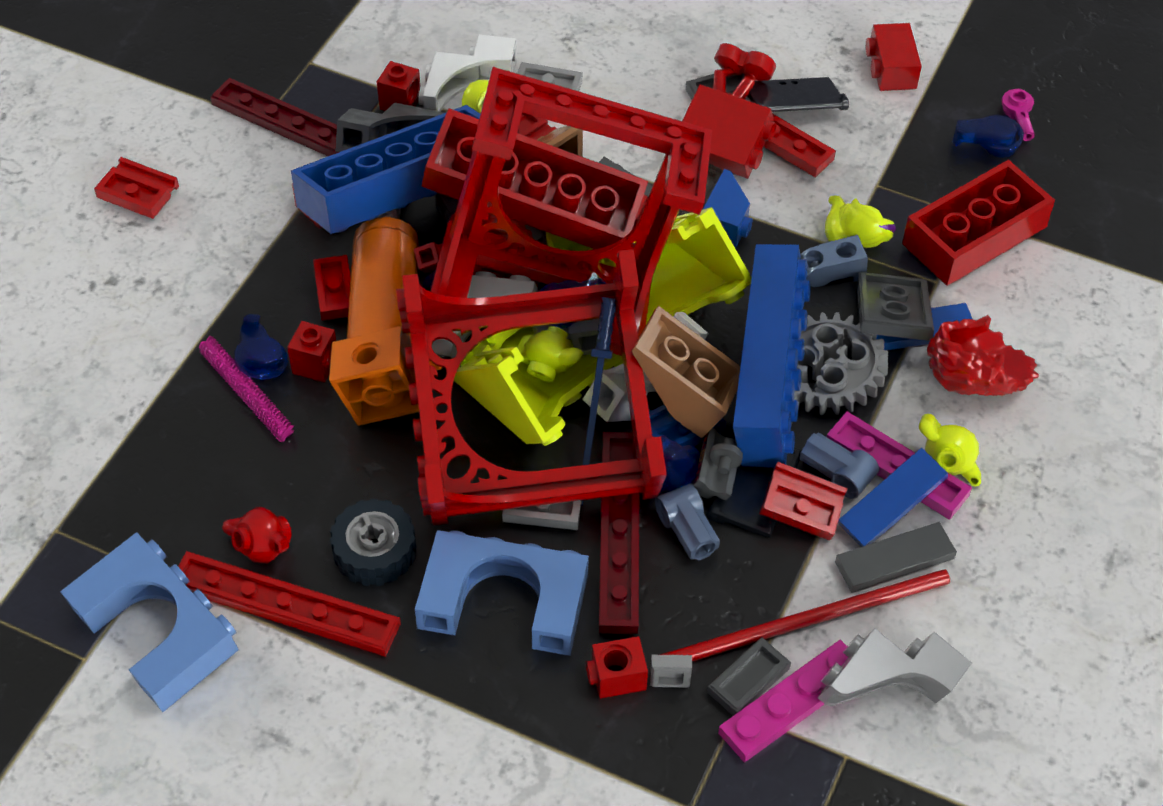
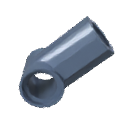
[800,432,879,499]
[655,484,720,561]

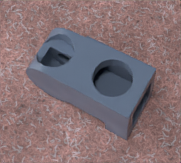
[800,235,868,287]

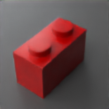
[865,23,922,91]

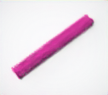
[199,336,294,442]

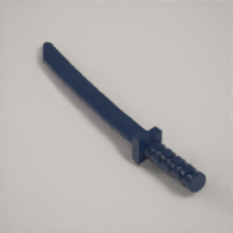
[581,297,617,506]

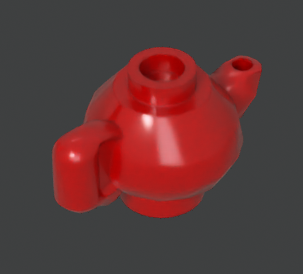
[222,507,292,563]

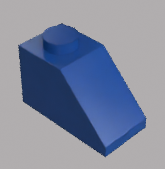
[703,169,753,249]

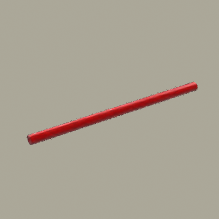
[660,569,950,661]

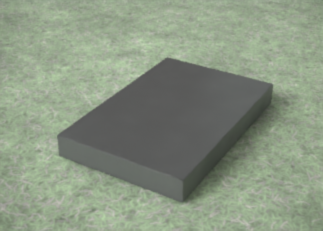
[857,272,934,341]

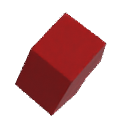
[414,242,442,274]

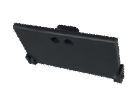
[748,77,849,112]
[706,448,802,537]

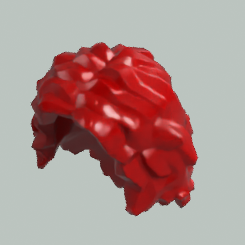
[927,315,1039,396]

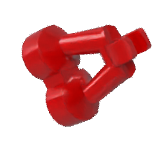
[712,43,776,99]

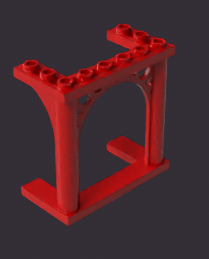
[431,67,712,356]
[396,249,667,525]

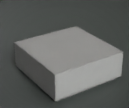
[650,655,692,688]

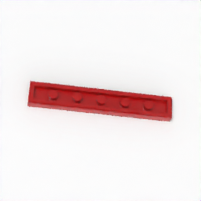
[178,551,401,657]

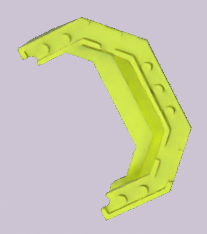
[454,207,752,446]

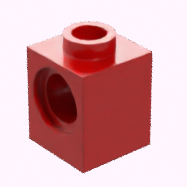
[376,61,421,111]
[287,321,336,383]
[586,636,648,699]

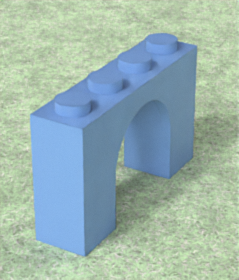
[415,530,589,656]
[60,532,239,712]

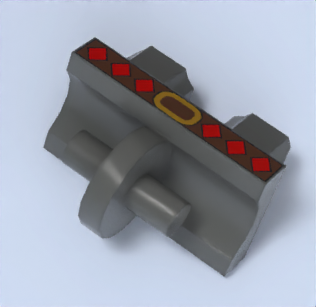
[693,428,743,500]

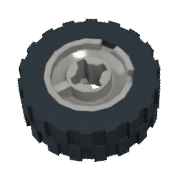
[330,499,417,586]

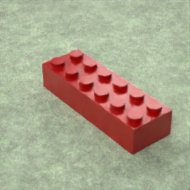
[422,108,648,249]

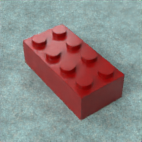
[902,160,1055,286]

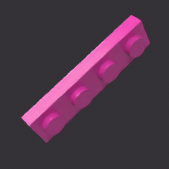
[826,411,972,520]
[718,639,848,763]

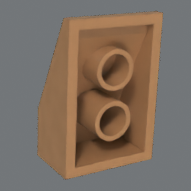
[632,306,740,438]

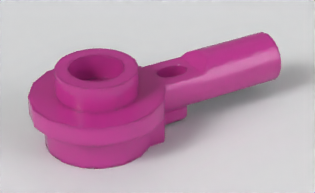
[1002,89,1035,141]

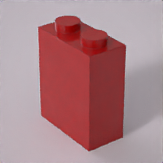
[682,84,776,179]

